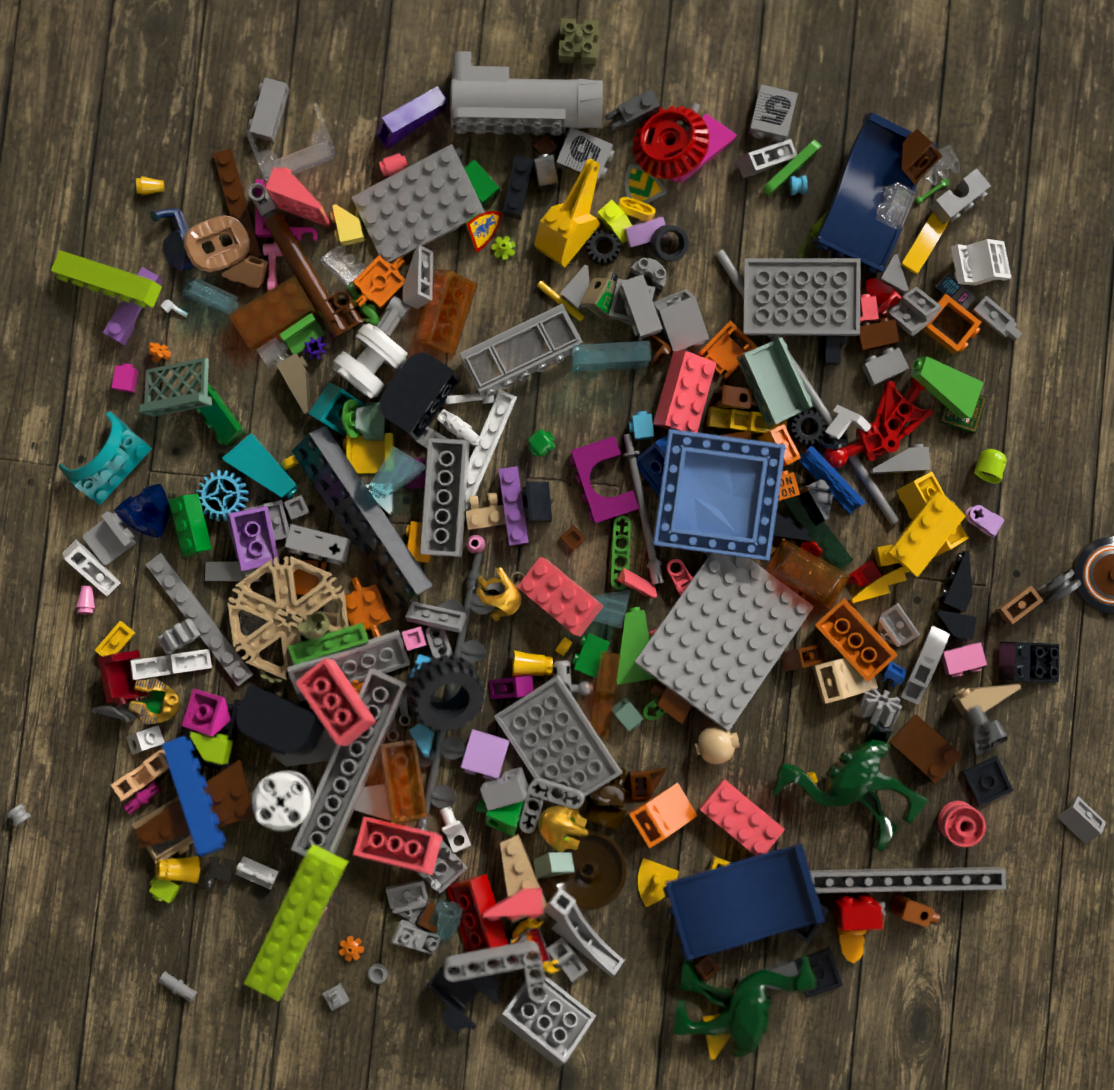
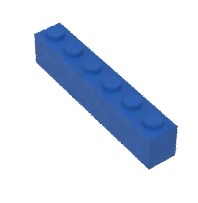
[162,736,226,857]

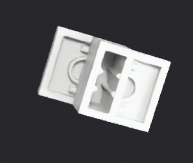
[951,239,1011,286]

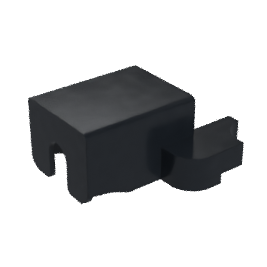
[427,955,501,1034]

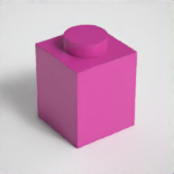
[112,363,139,393]

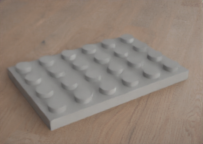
[352,144,485,263]
[744,258,861,336]
[494,675,622,806]

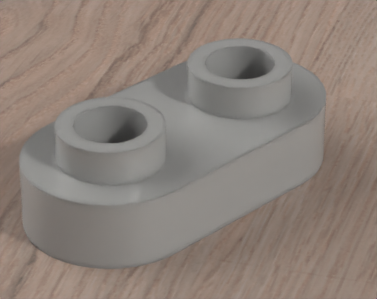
[426,626,452,658]

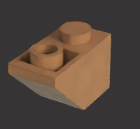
[222,255,268,288]

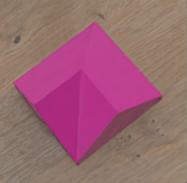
[182,688,231,736]

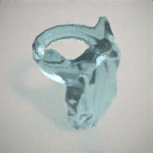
[434,899,462,940]

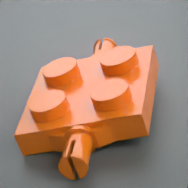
[353,256,405,309]
[345,577,391,638]

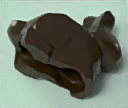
[589,768,631,808]

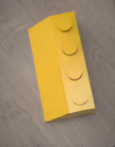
[896,472,969,558]
[887,491,965,577]

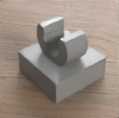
[323,983,350,1011]

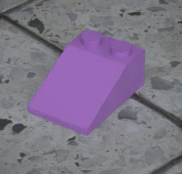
[226,506,279,571]

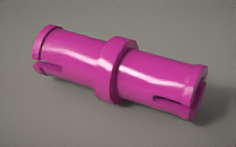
[123,781,162,815]

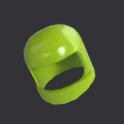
[974,449,1007,484]

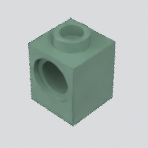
[610,697,644,731]

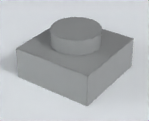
[284,495,310,520]

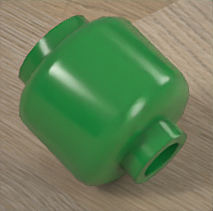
[527,429,556,457]

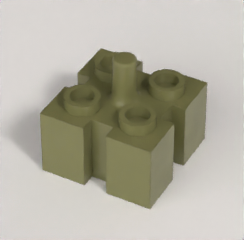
[558,18,599,65]

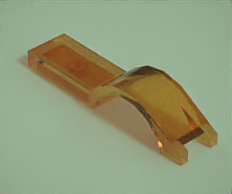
[591,652,620,740]

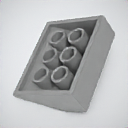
[497,971,596,1067]

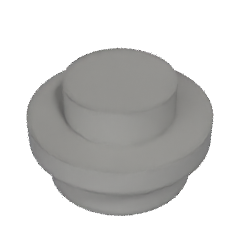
[368,964,388,984]

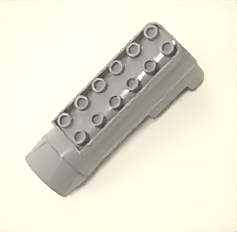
[450,51,603,135]

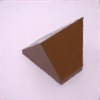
[629,768,667,801]

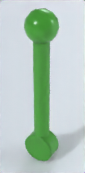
[915,179,949,204]

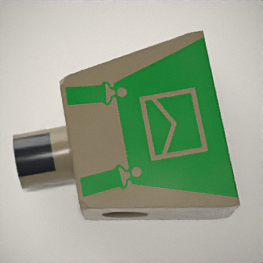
[581,271,618,320]

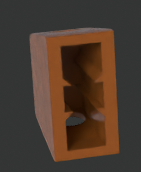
[889,893,940,927]

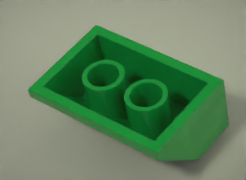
[195,383,247,447]
[168,494,212,559]

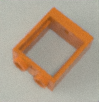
[922,294,981,355]

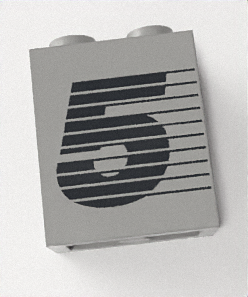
[749,84,798,143]
[556,128,615,184]

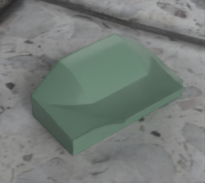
[355,402,385,441]

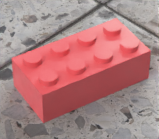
[653,351,717,433]
[517,557,604,636]
[295,658,376,746]
[699,778,785,856]
[353,817,443,875]

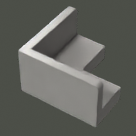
[481,767,529,810]

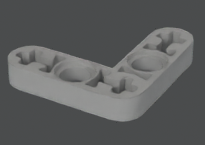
[519,778,585,833]

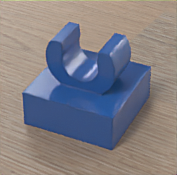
[883,662,906,687]

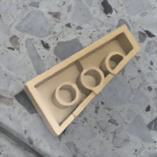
[500,833,547,923]

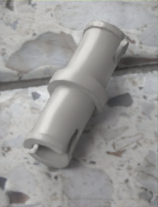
[158,971,198,1003]

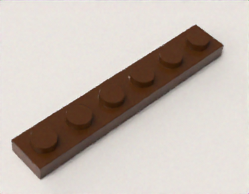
[213,148,262,258]

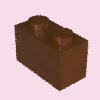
[856,318,900,353]

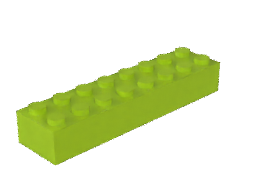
[244,844,348,1002]

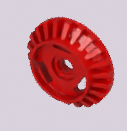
[633,106,710,179]

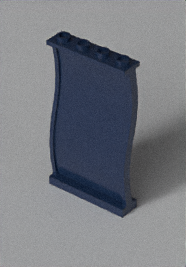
[812,112,938,274]
[663,843,825,960]

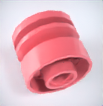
[937,800,986,847]

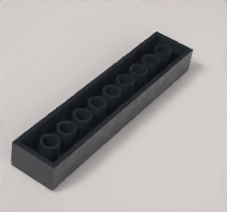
[292,426,433,610]

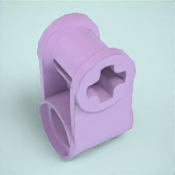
[965,505,1004,537]

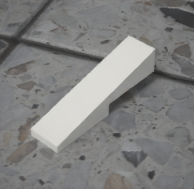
[129,649,212,680]

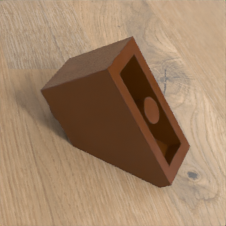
[781,644,825,671]

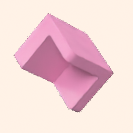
[402,627,427,651]

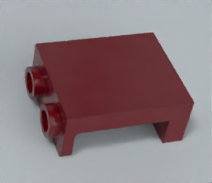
[98,650,147,706]

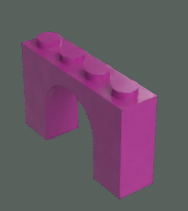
[569,436,639,524]

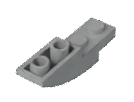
[900,625,950,704]

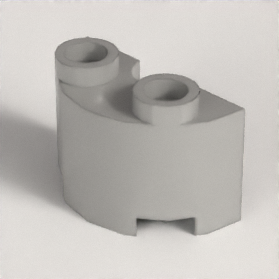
[630,258,666,291]

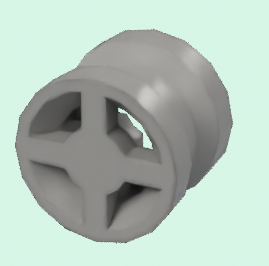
[6,804,31,828]

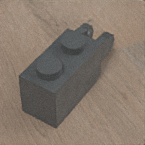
[604,89,660,131]

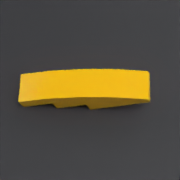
[901,212,950,275]
[707,407,788,434]
[849,566,910,604]

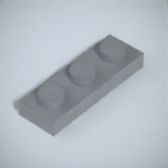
[406,601,467,633]

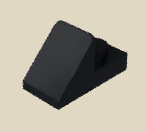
[864,721,893,743]

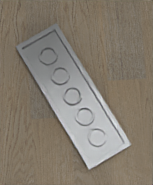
[287,630,410,702]

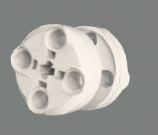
[332,323,408,399]
[252,770,316,831]

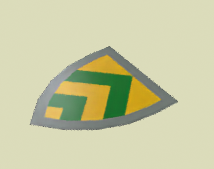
[625,164,667,204]

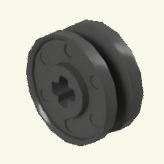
[1037,569,1082,605]

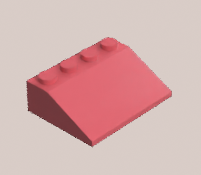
[265,167,331,228]

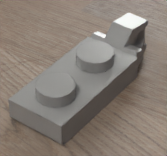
[973,296,1022,341]

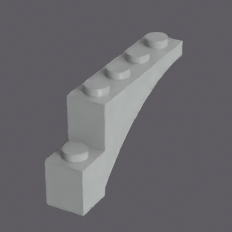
[543,889,625,977]

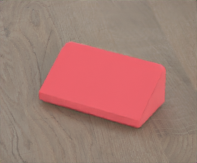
[617,568,657,598]

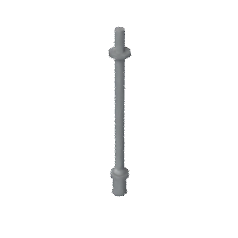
[623,434,664,585]

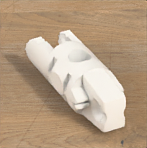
[437,409,481,445]

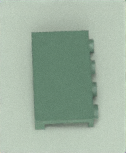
[736,337,813,427]

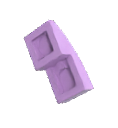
[624,217,668,247]

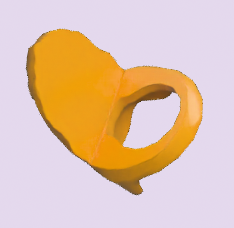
[838,926,866,963]

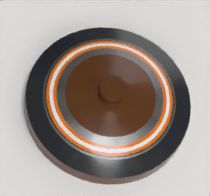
[1072,537,1114,614]

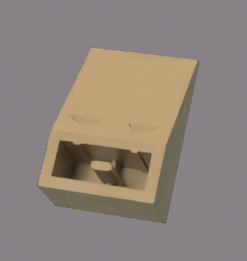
[812,657,878,704]

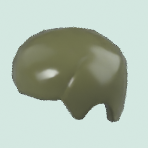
[298,612,329,640]

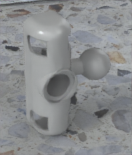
[552,660,593,696]

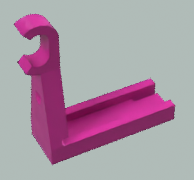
[255,179,318,242]

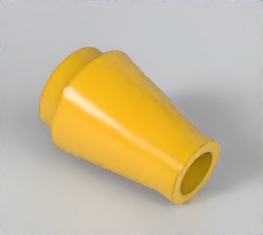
[136,176,164,196]

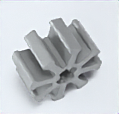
[157,619,200,655]
[858,688,902,727]

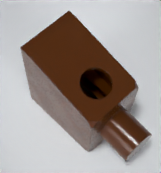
[713,385,758,411]
[650,681,692,724]

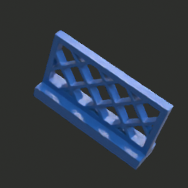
[797,446,865,514]

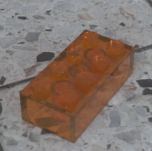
[229,276,317,351]

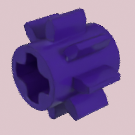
[304,336,327,360]

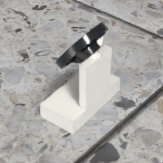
[821,405,871,449]

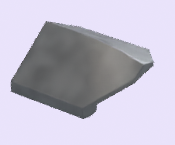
[91,702,136,722]

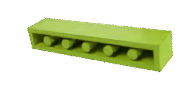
[51,250,162,308]

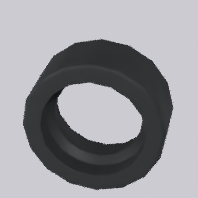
[650,225,689,262]

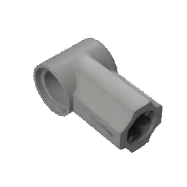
[376,296,411,337]

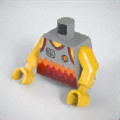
[508,918,560,974]

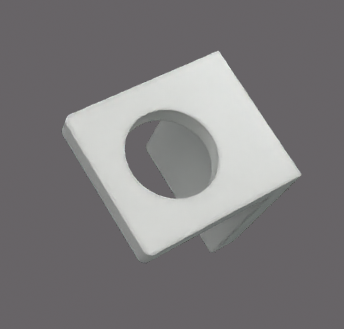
[126,725,165,755]

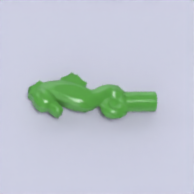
[347,284,380,326]

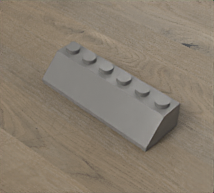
[420,438,470,558]

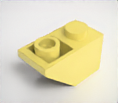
[330,205,365,246]

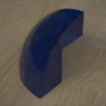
[114,484,169,538]

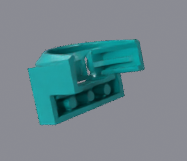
[58,411,152,505]

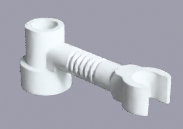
[446,393,495,404]

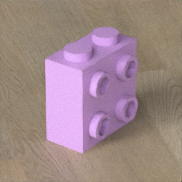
[461,729,510,780]

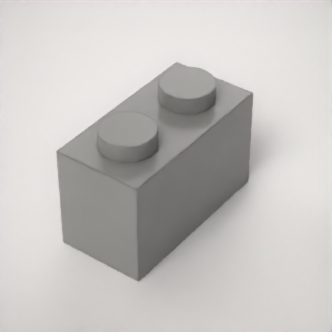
[862,347,909,387]

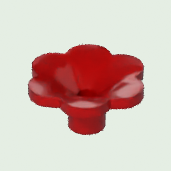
[798,541,822,561]

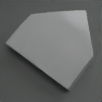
[877,603,920,647]
[386,878,428,924]

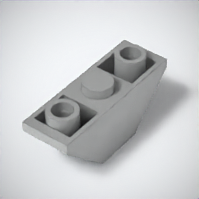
[391,920,442,955]

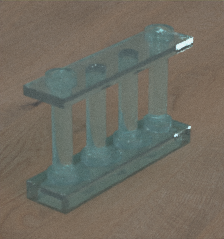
[572,341,651,372]

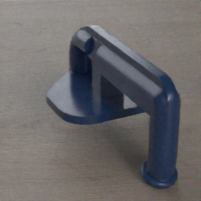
[150,208,195,271]

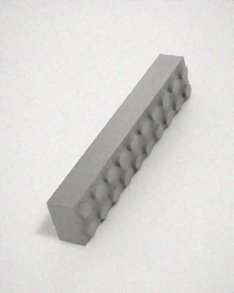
[291,669,408,856]

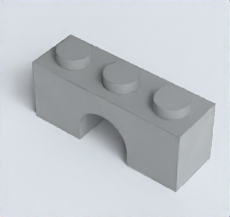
[930,168,991,224]

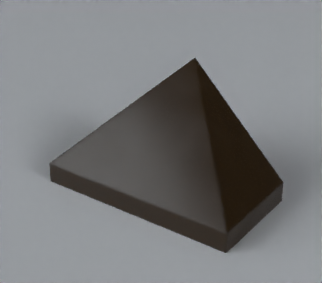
[584,799,626,829]

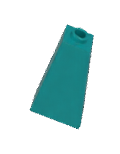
[222,433,299,499]

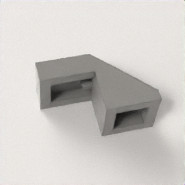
[547,937,589,982]

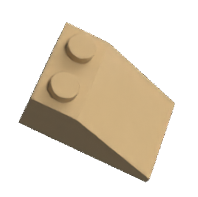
[952,684,1022,718]

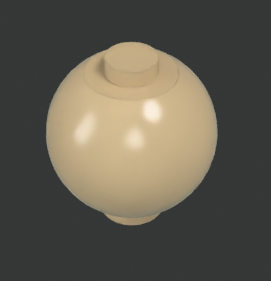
[695,725,740,764]

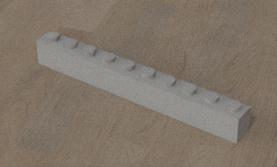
[810,867,1006,893]

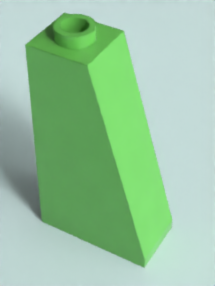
[911,356,984,419]
[616,607,655,685]

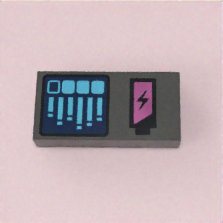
[934,273,976,309]

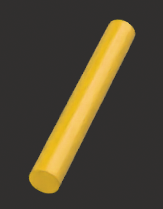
[537,280,585,322]

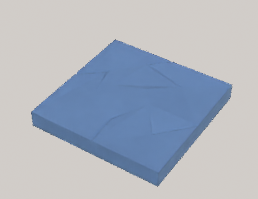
[653,429,786,561]

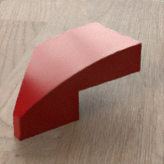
[841,559,883,586]

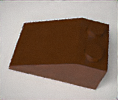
[889,714,962,784]

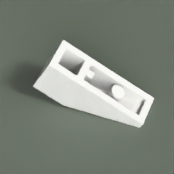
[62,540,121,596]

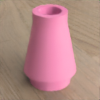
[466,535,485,554]
[76,586,95,615]

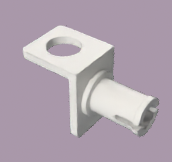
[440,807,471,853]

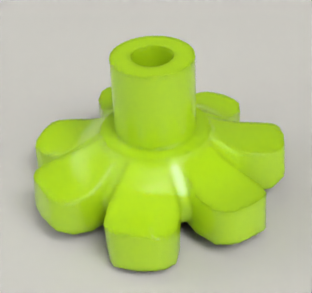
[492,236,516,260]

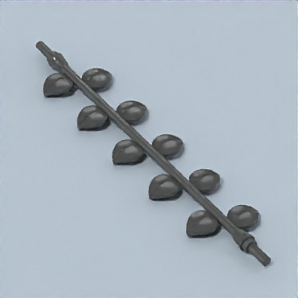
[397,553,496,831]

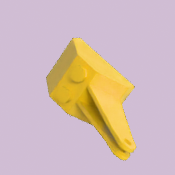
[534,159,600,268]

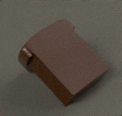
[416,900,438,933]

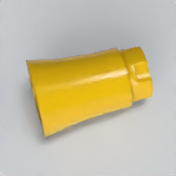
[512,650,553,677]
[155,856,200,883]

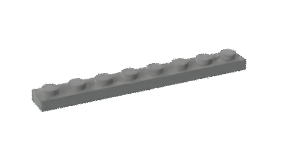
[146,553,255,686]

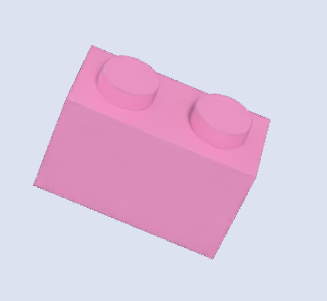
[941,643,987,677]

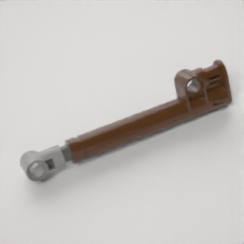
[248,183,365,340]

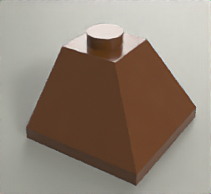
[902,129,943,184]

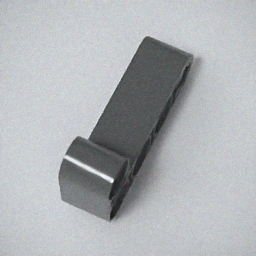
[964,706,1009,754]

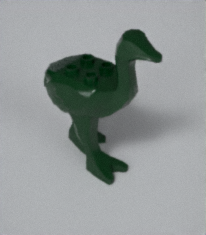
[772,739,928,852]
[673,955,816,1057]

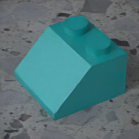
[309,382,365,437]

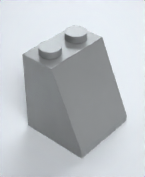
[653,289,709,351]

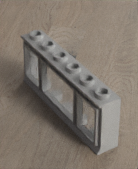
[460,304,584,398]

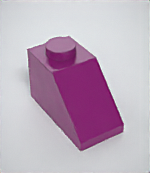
[489,676,534,699]

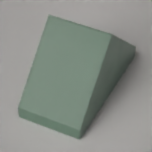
[533,852,575,880]

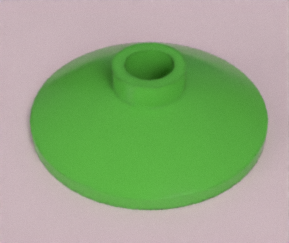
[340,399,360,438]

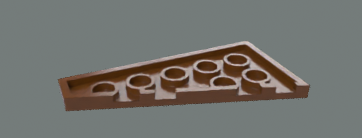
[136,759,256,848]

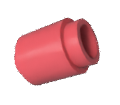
[379,153,408,177]

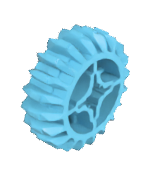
[196,470,249,522]

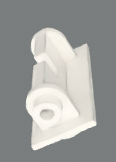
[236,856,279,890]

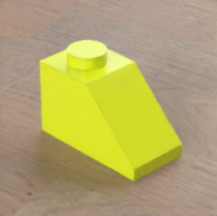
[597,200,633,245]

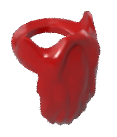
[866,278,902,316]

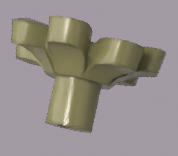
[259,669,283,688]

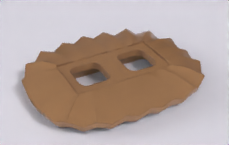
[184,216,250,272]

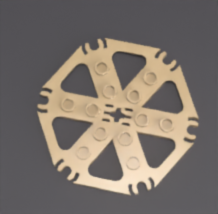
[228,556,349,680]

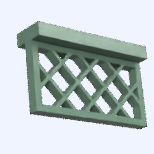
[139,358,212,417]

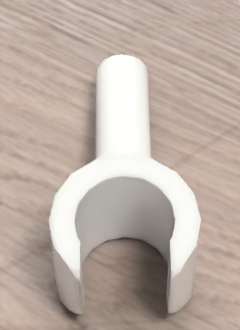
[161,300,188,317]

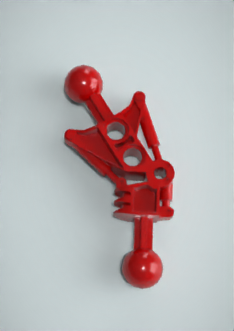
[823,376,933,469]

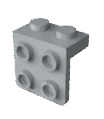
[83,511,136,565]

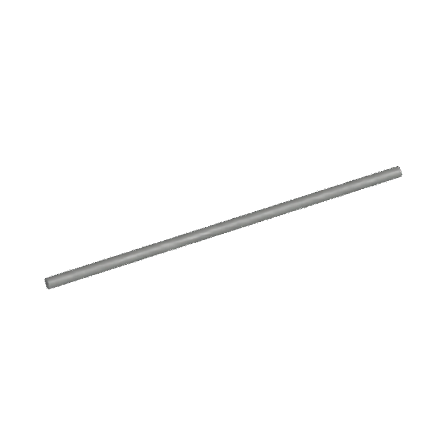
[715,250,899,525]

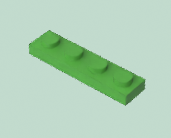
[288,622,369,665]

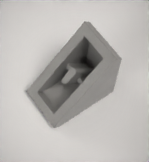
[879,254,908,295]

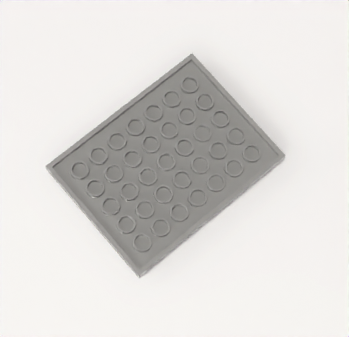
[634,553,814,731]

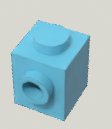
[629,411,654,441]

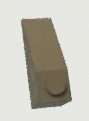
[276,353,310,416]

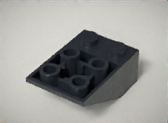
[999,642,1060,682]

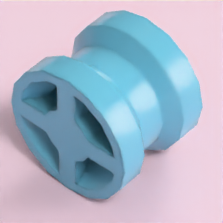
[789,175,807,195]

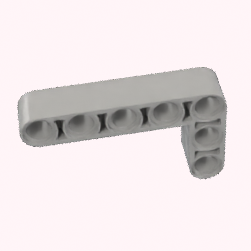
[444,941,547,1002]

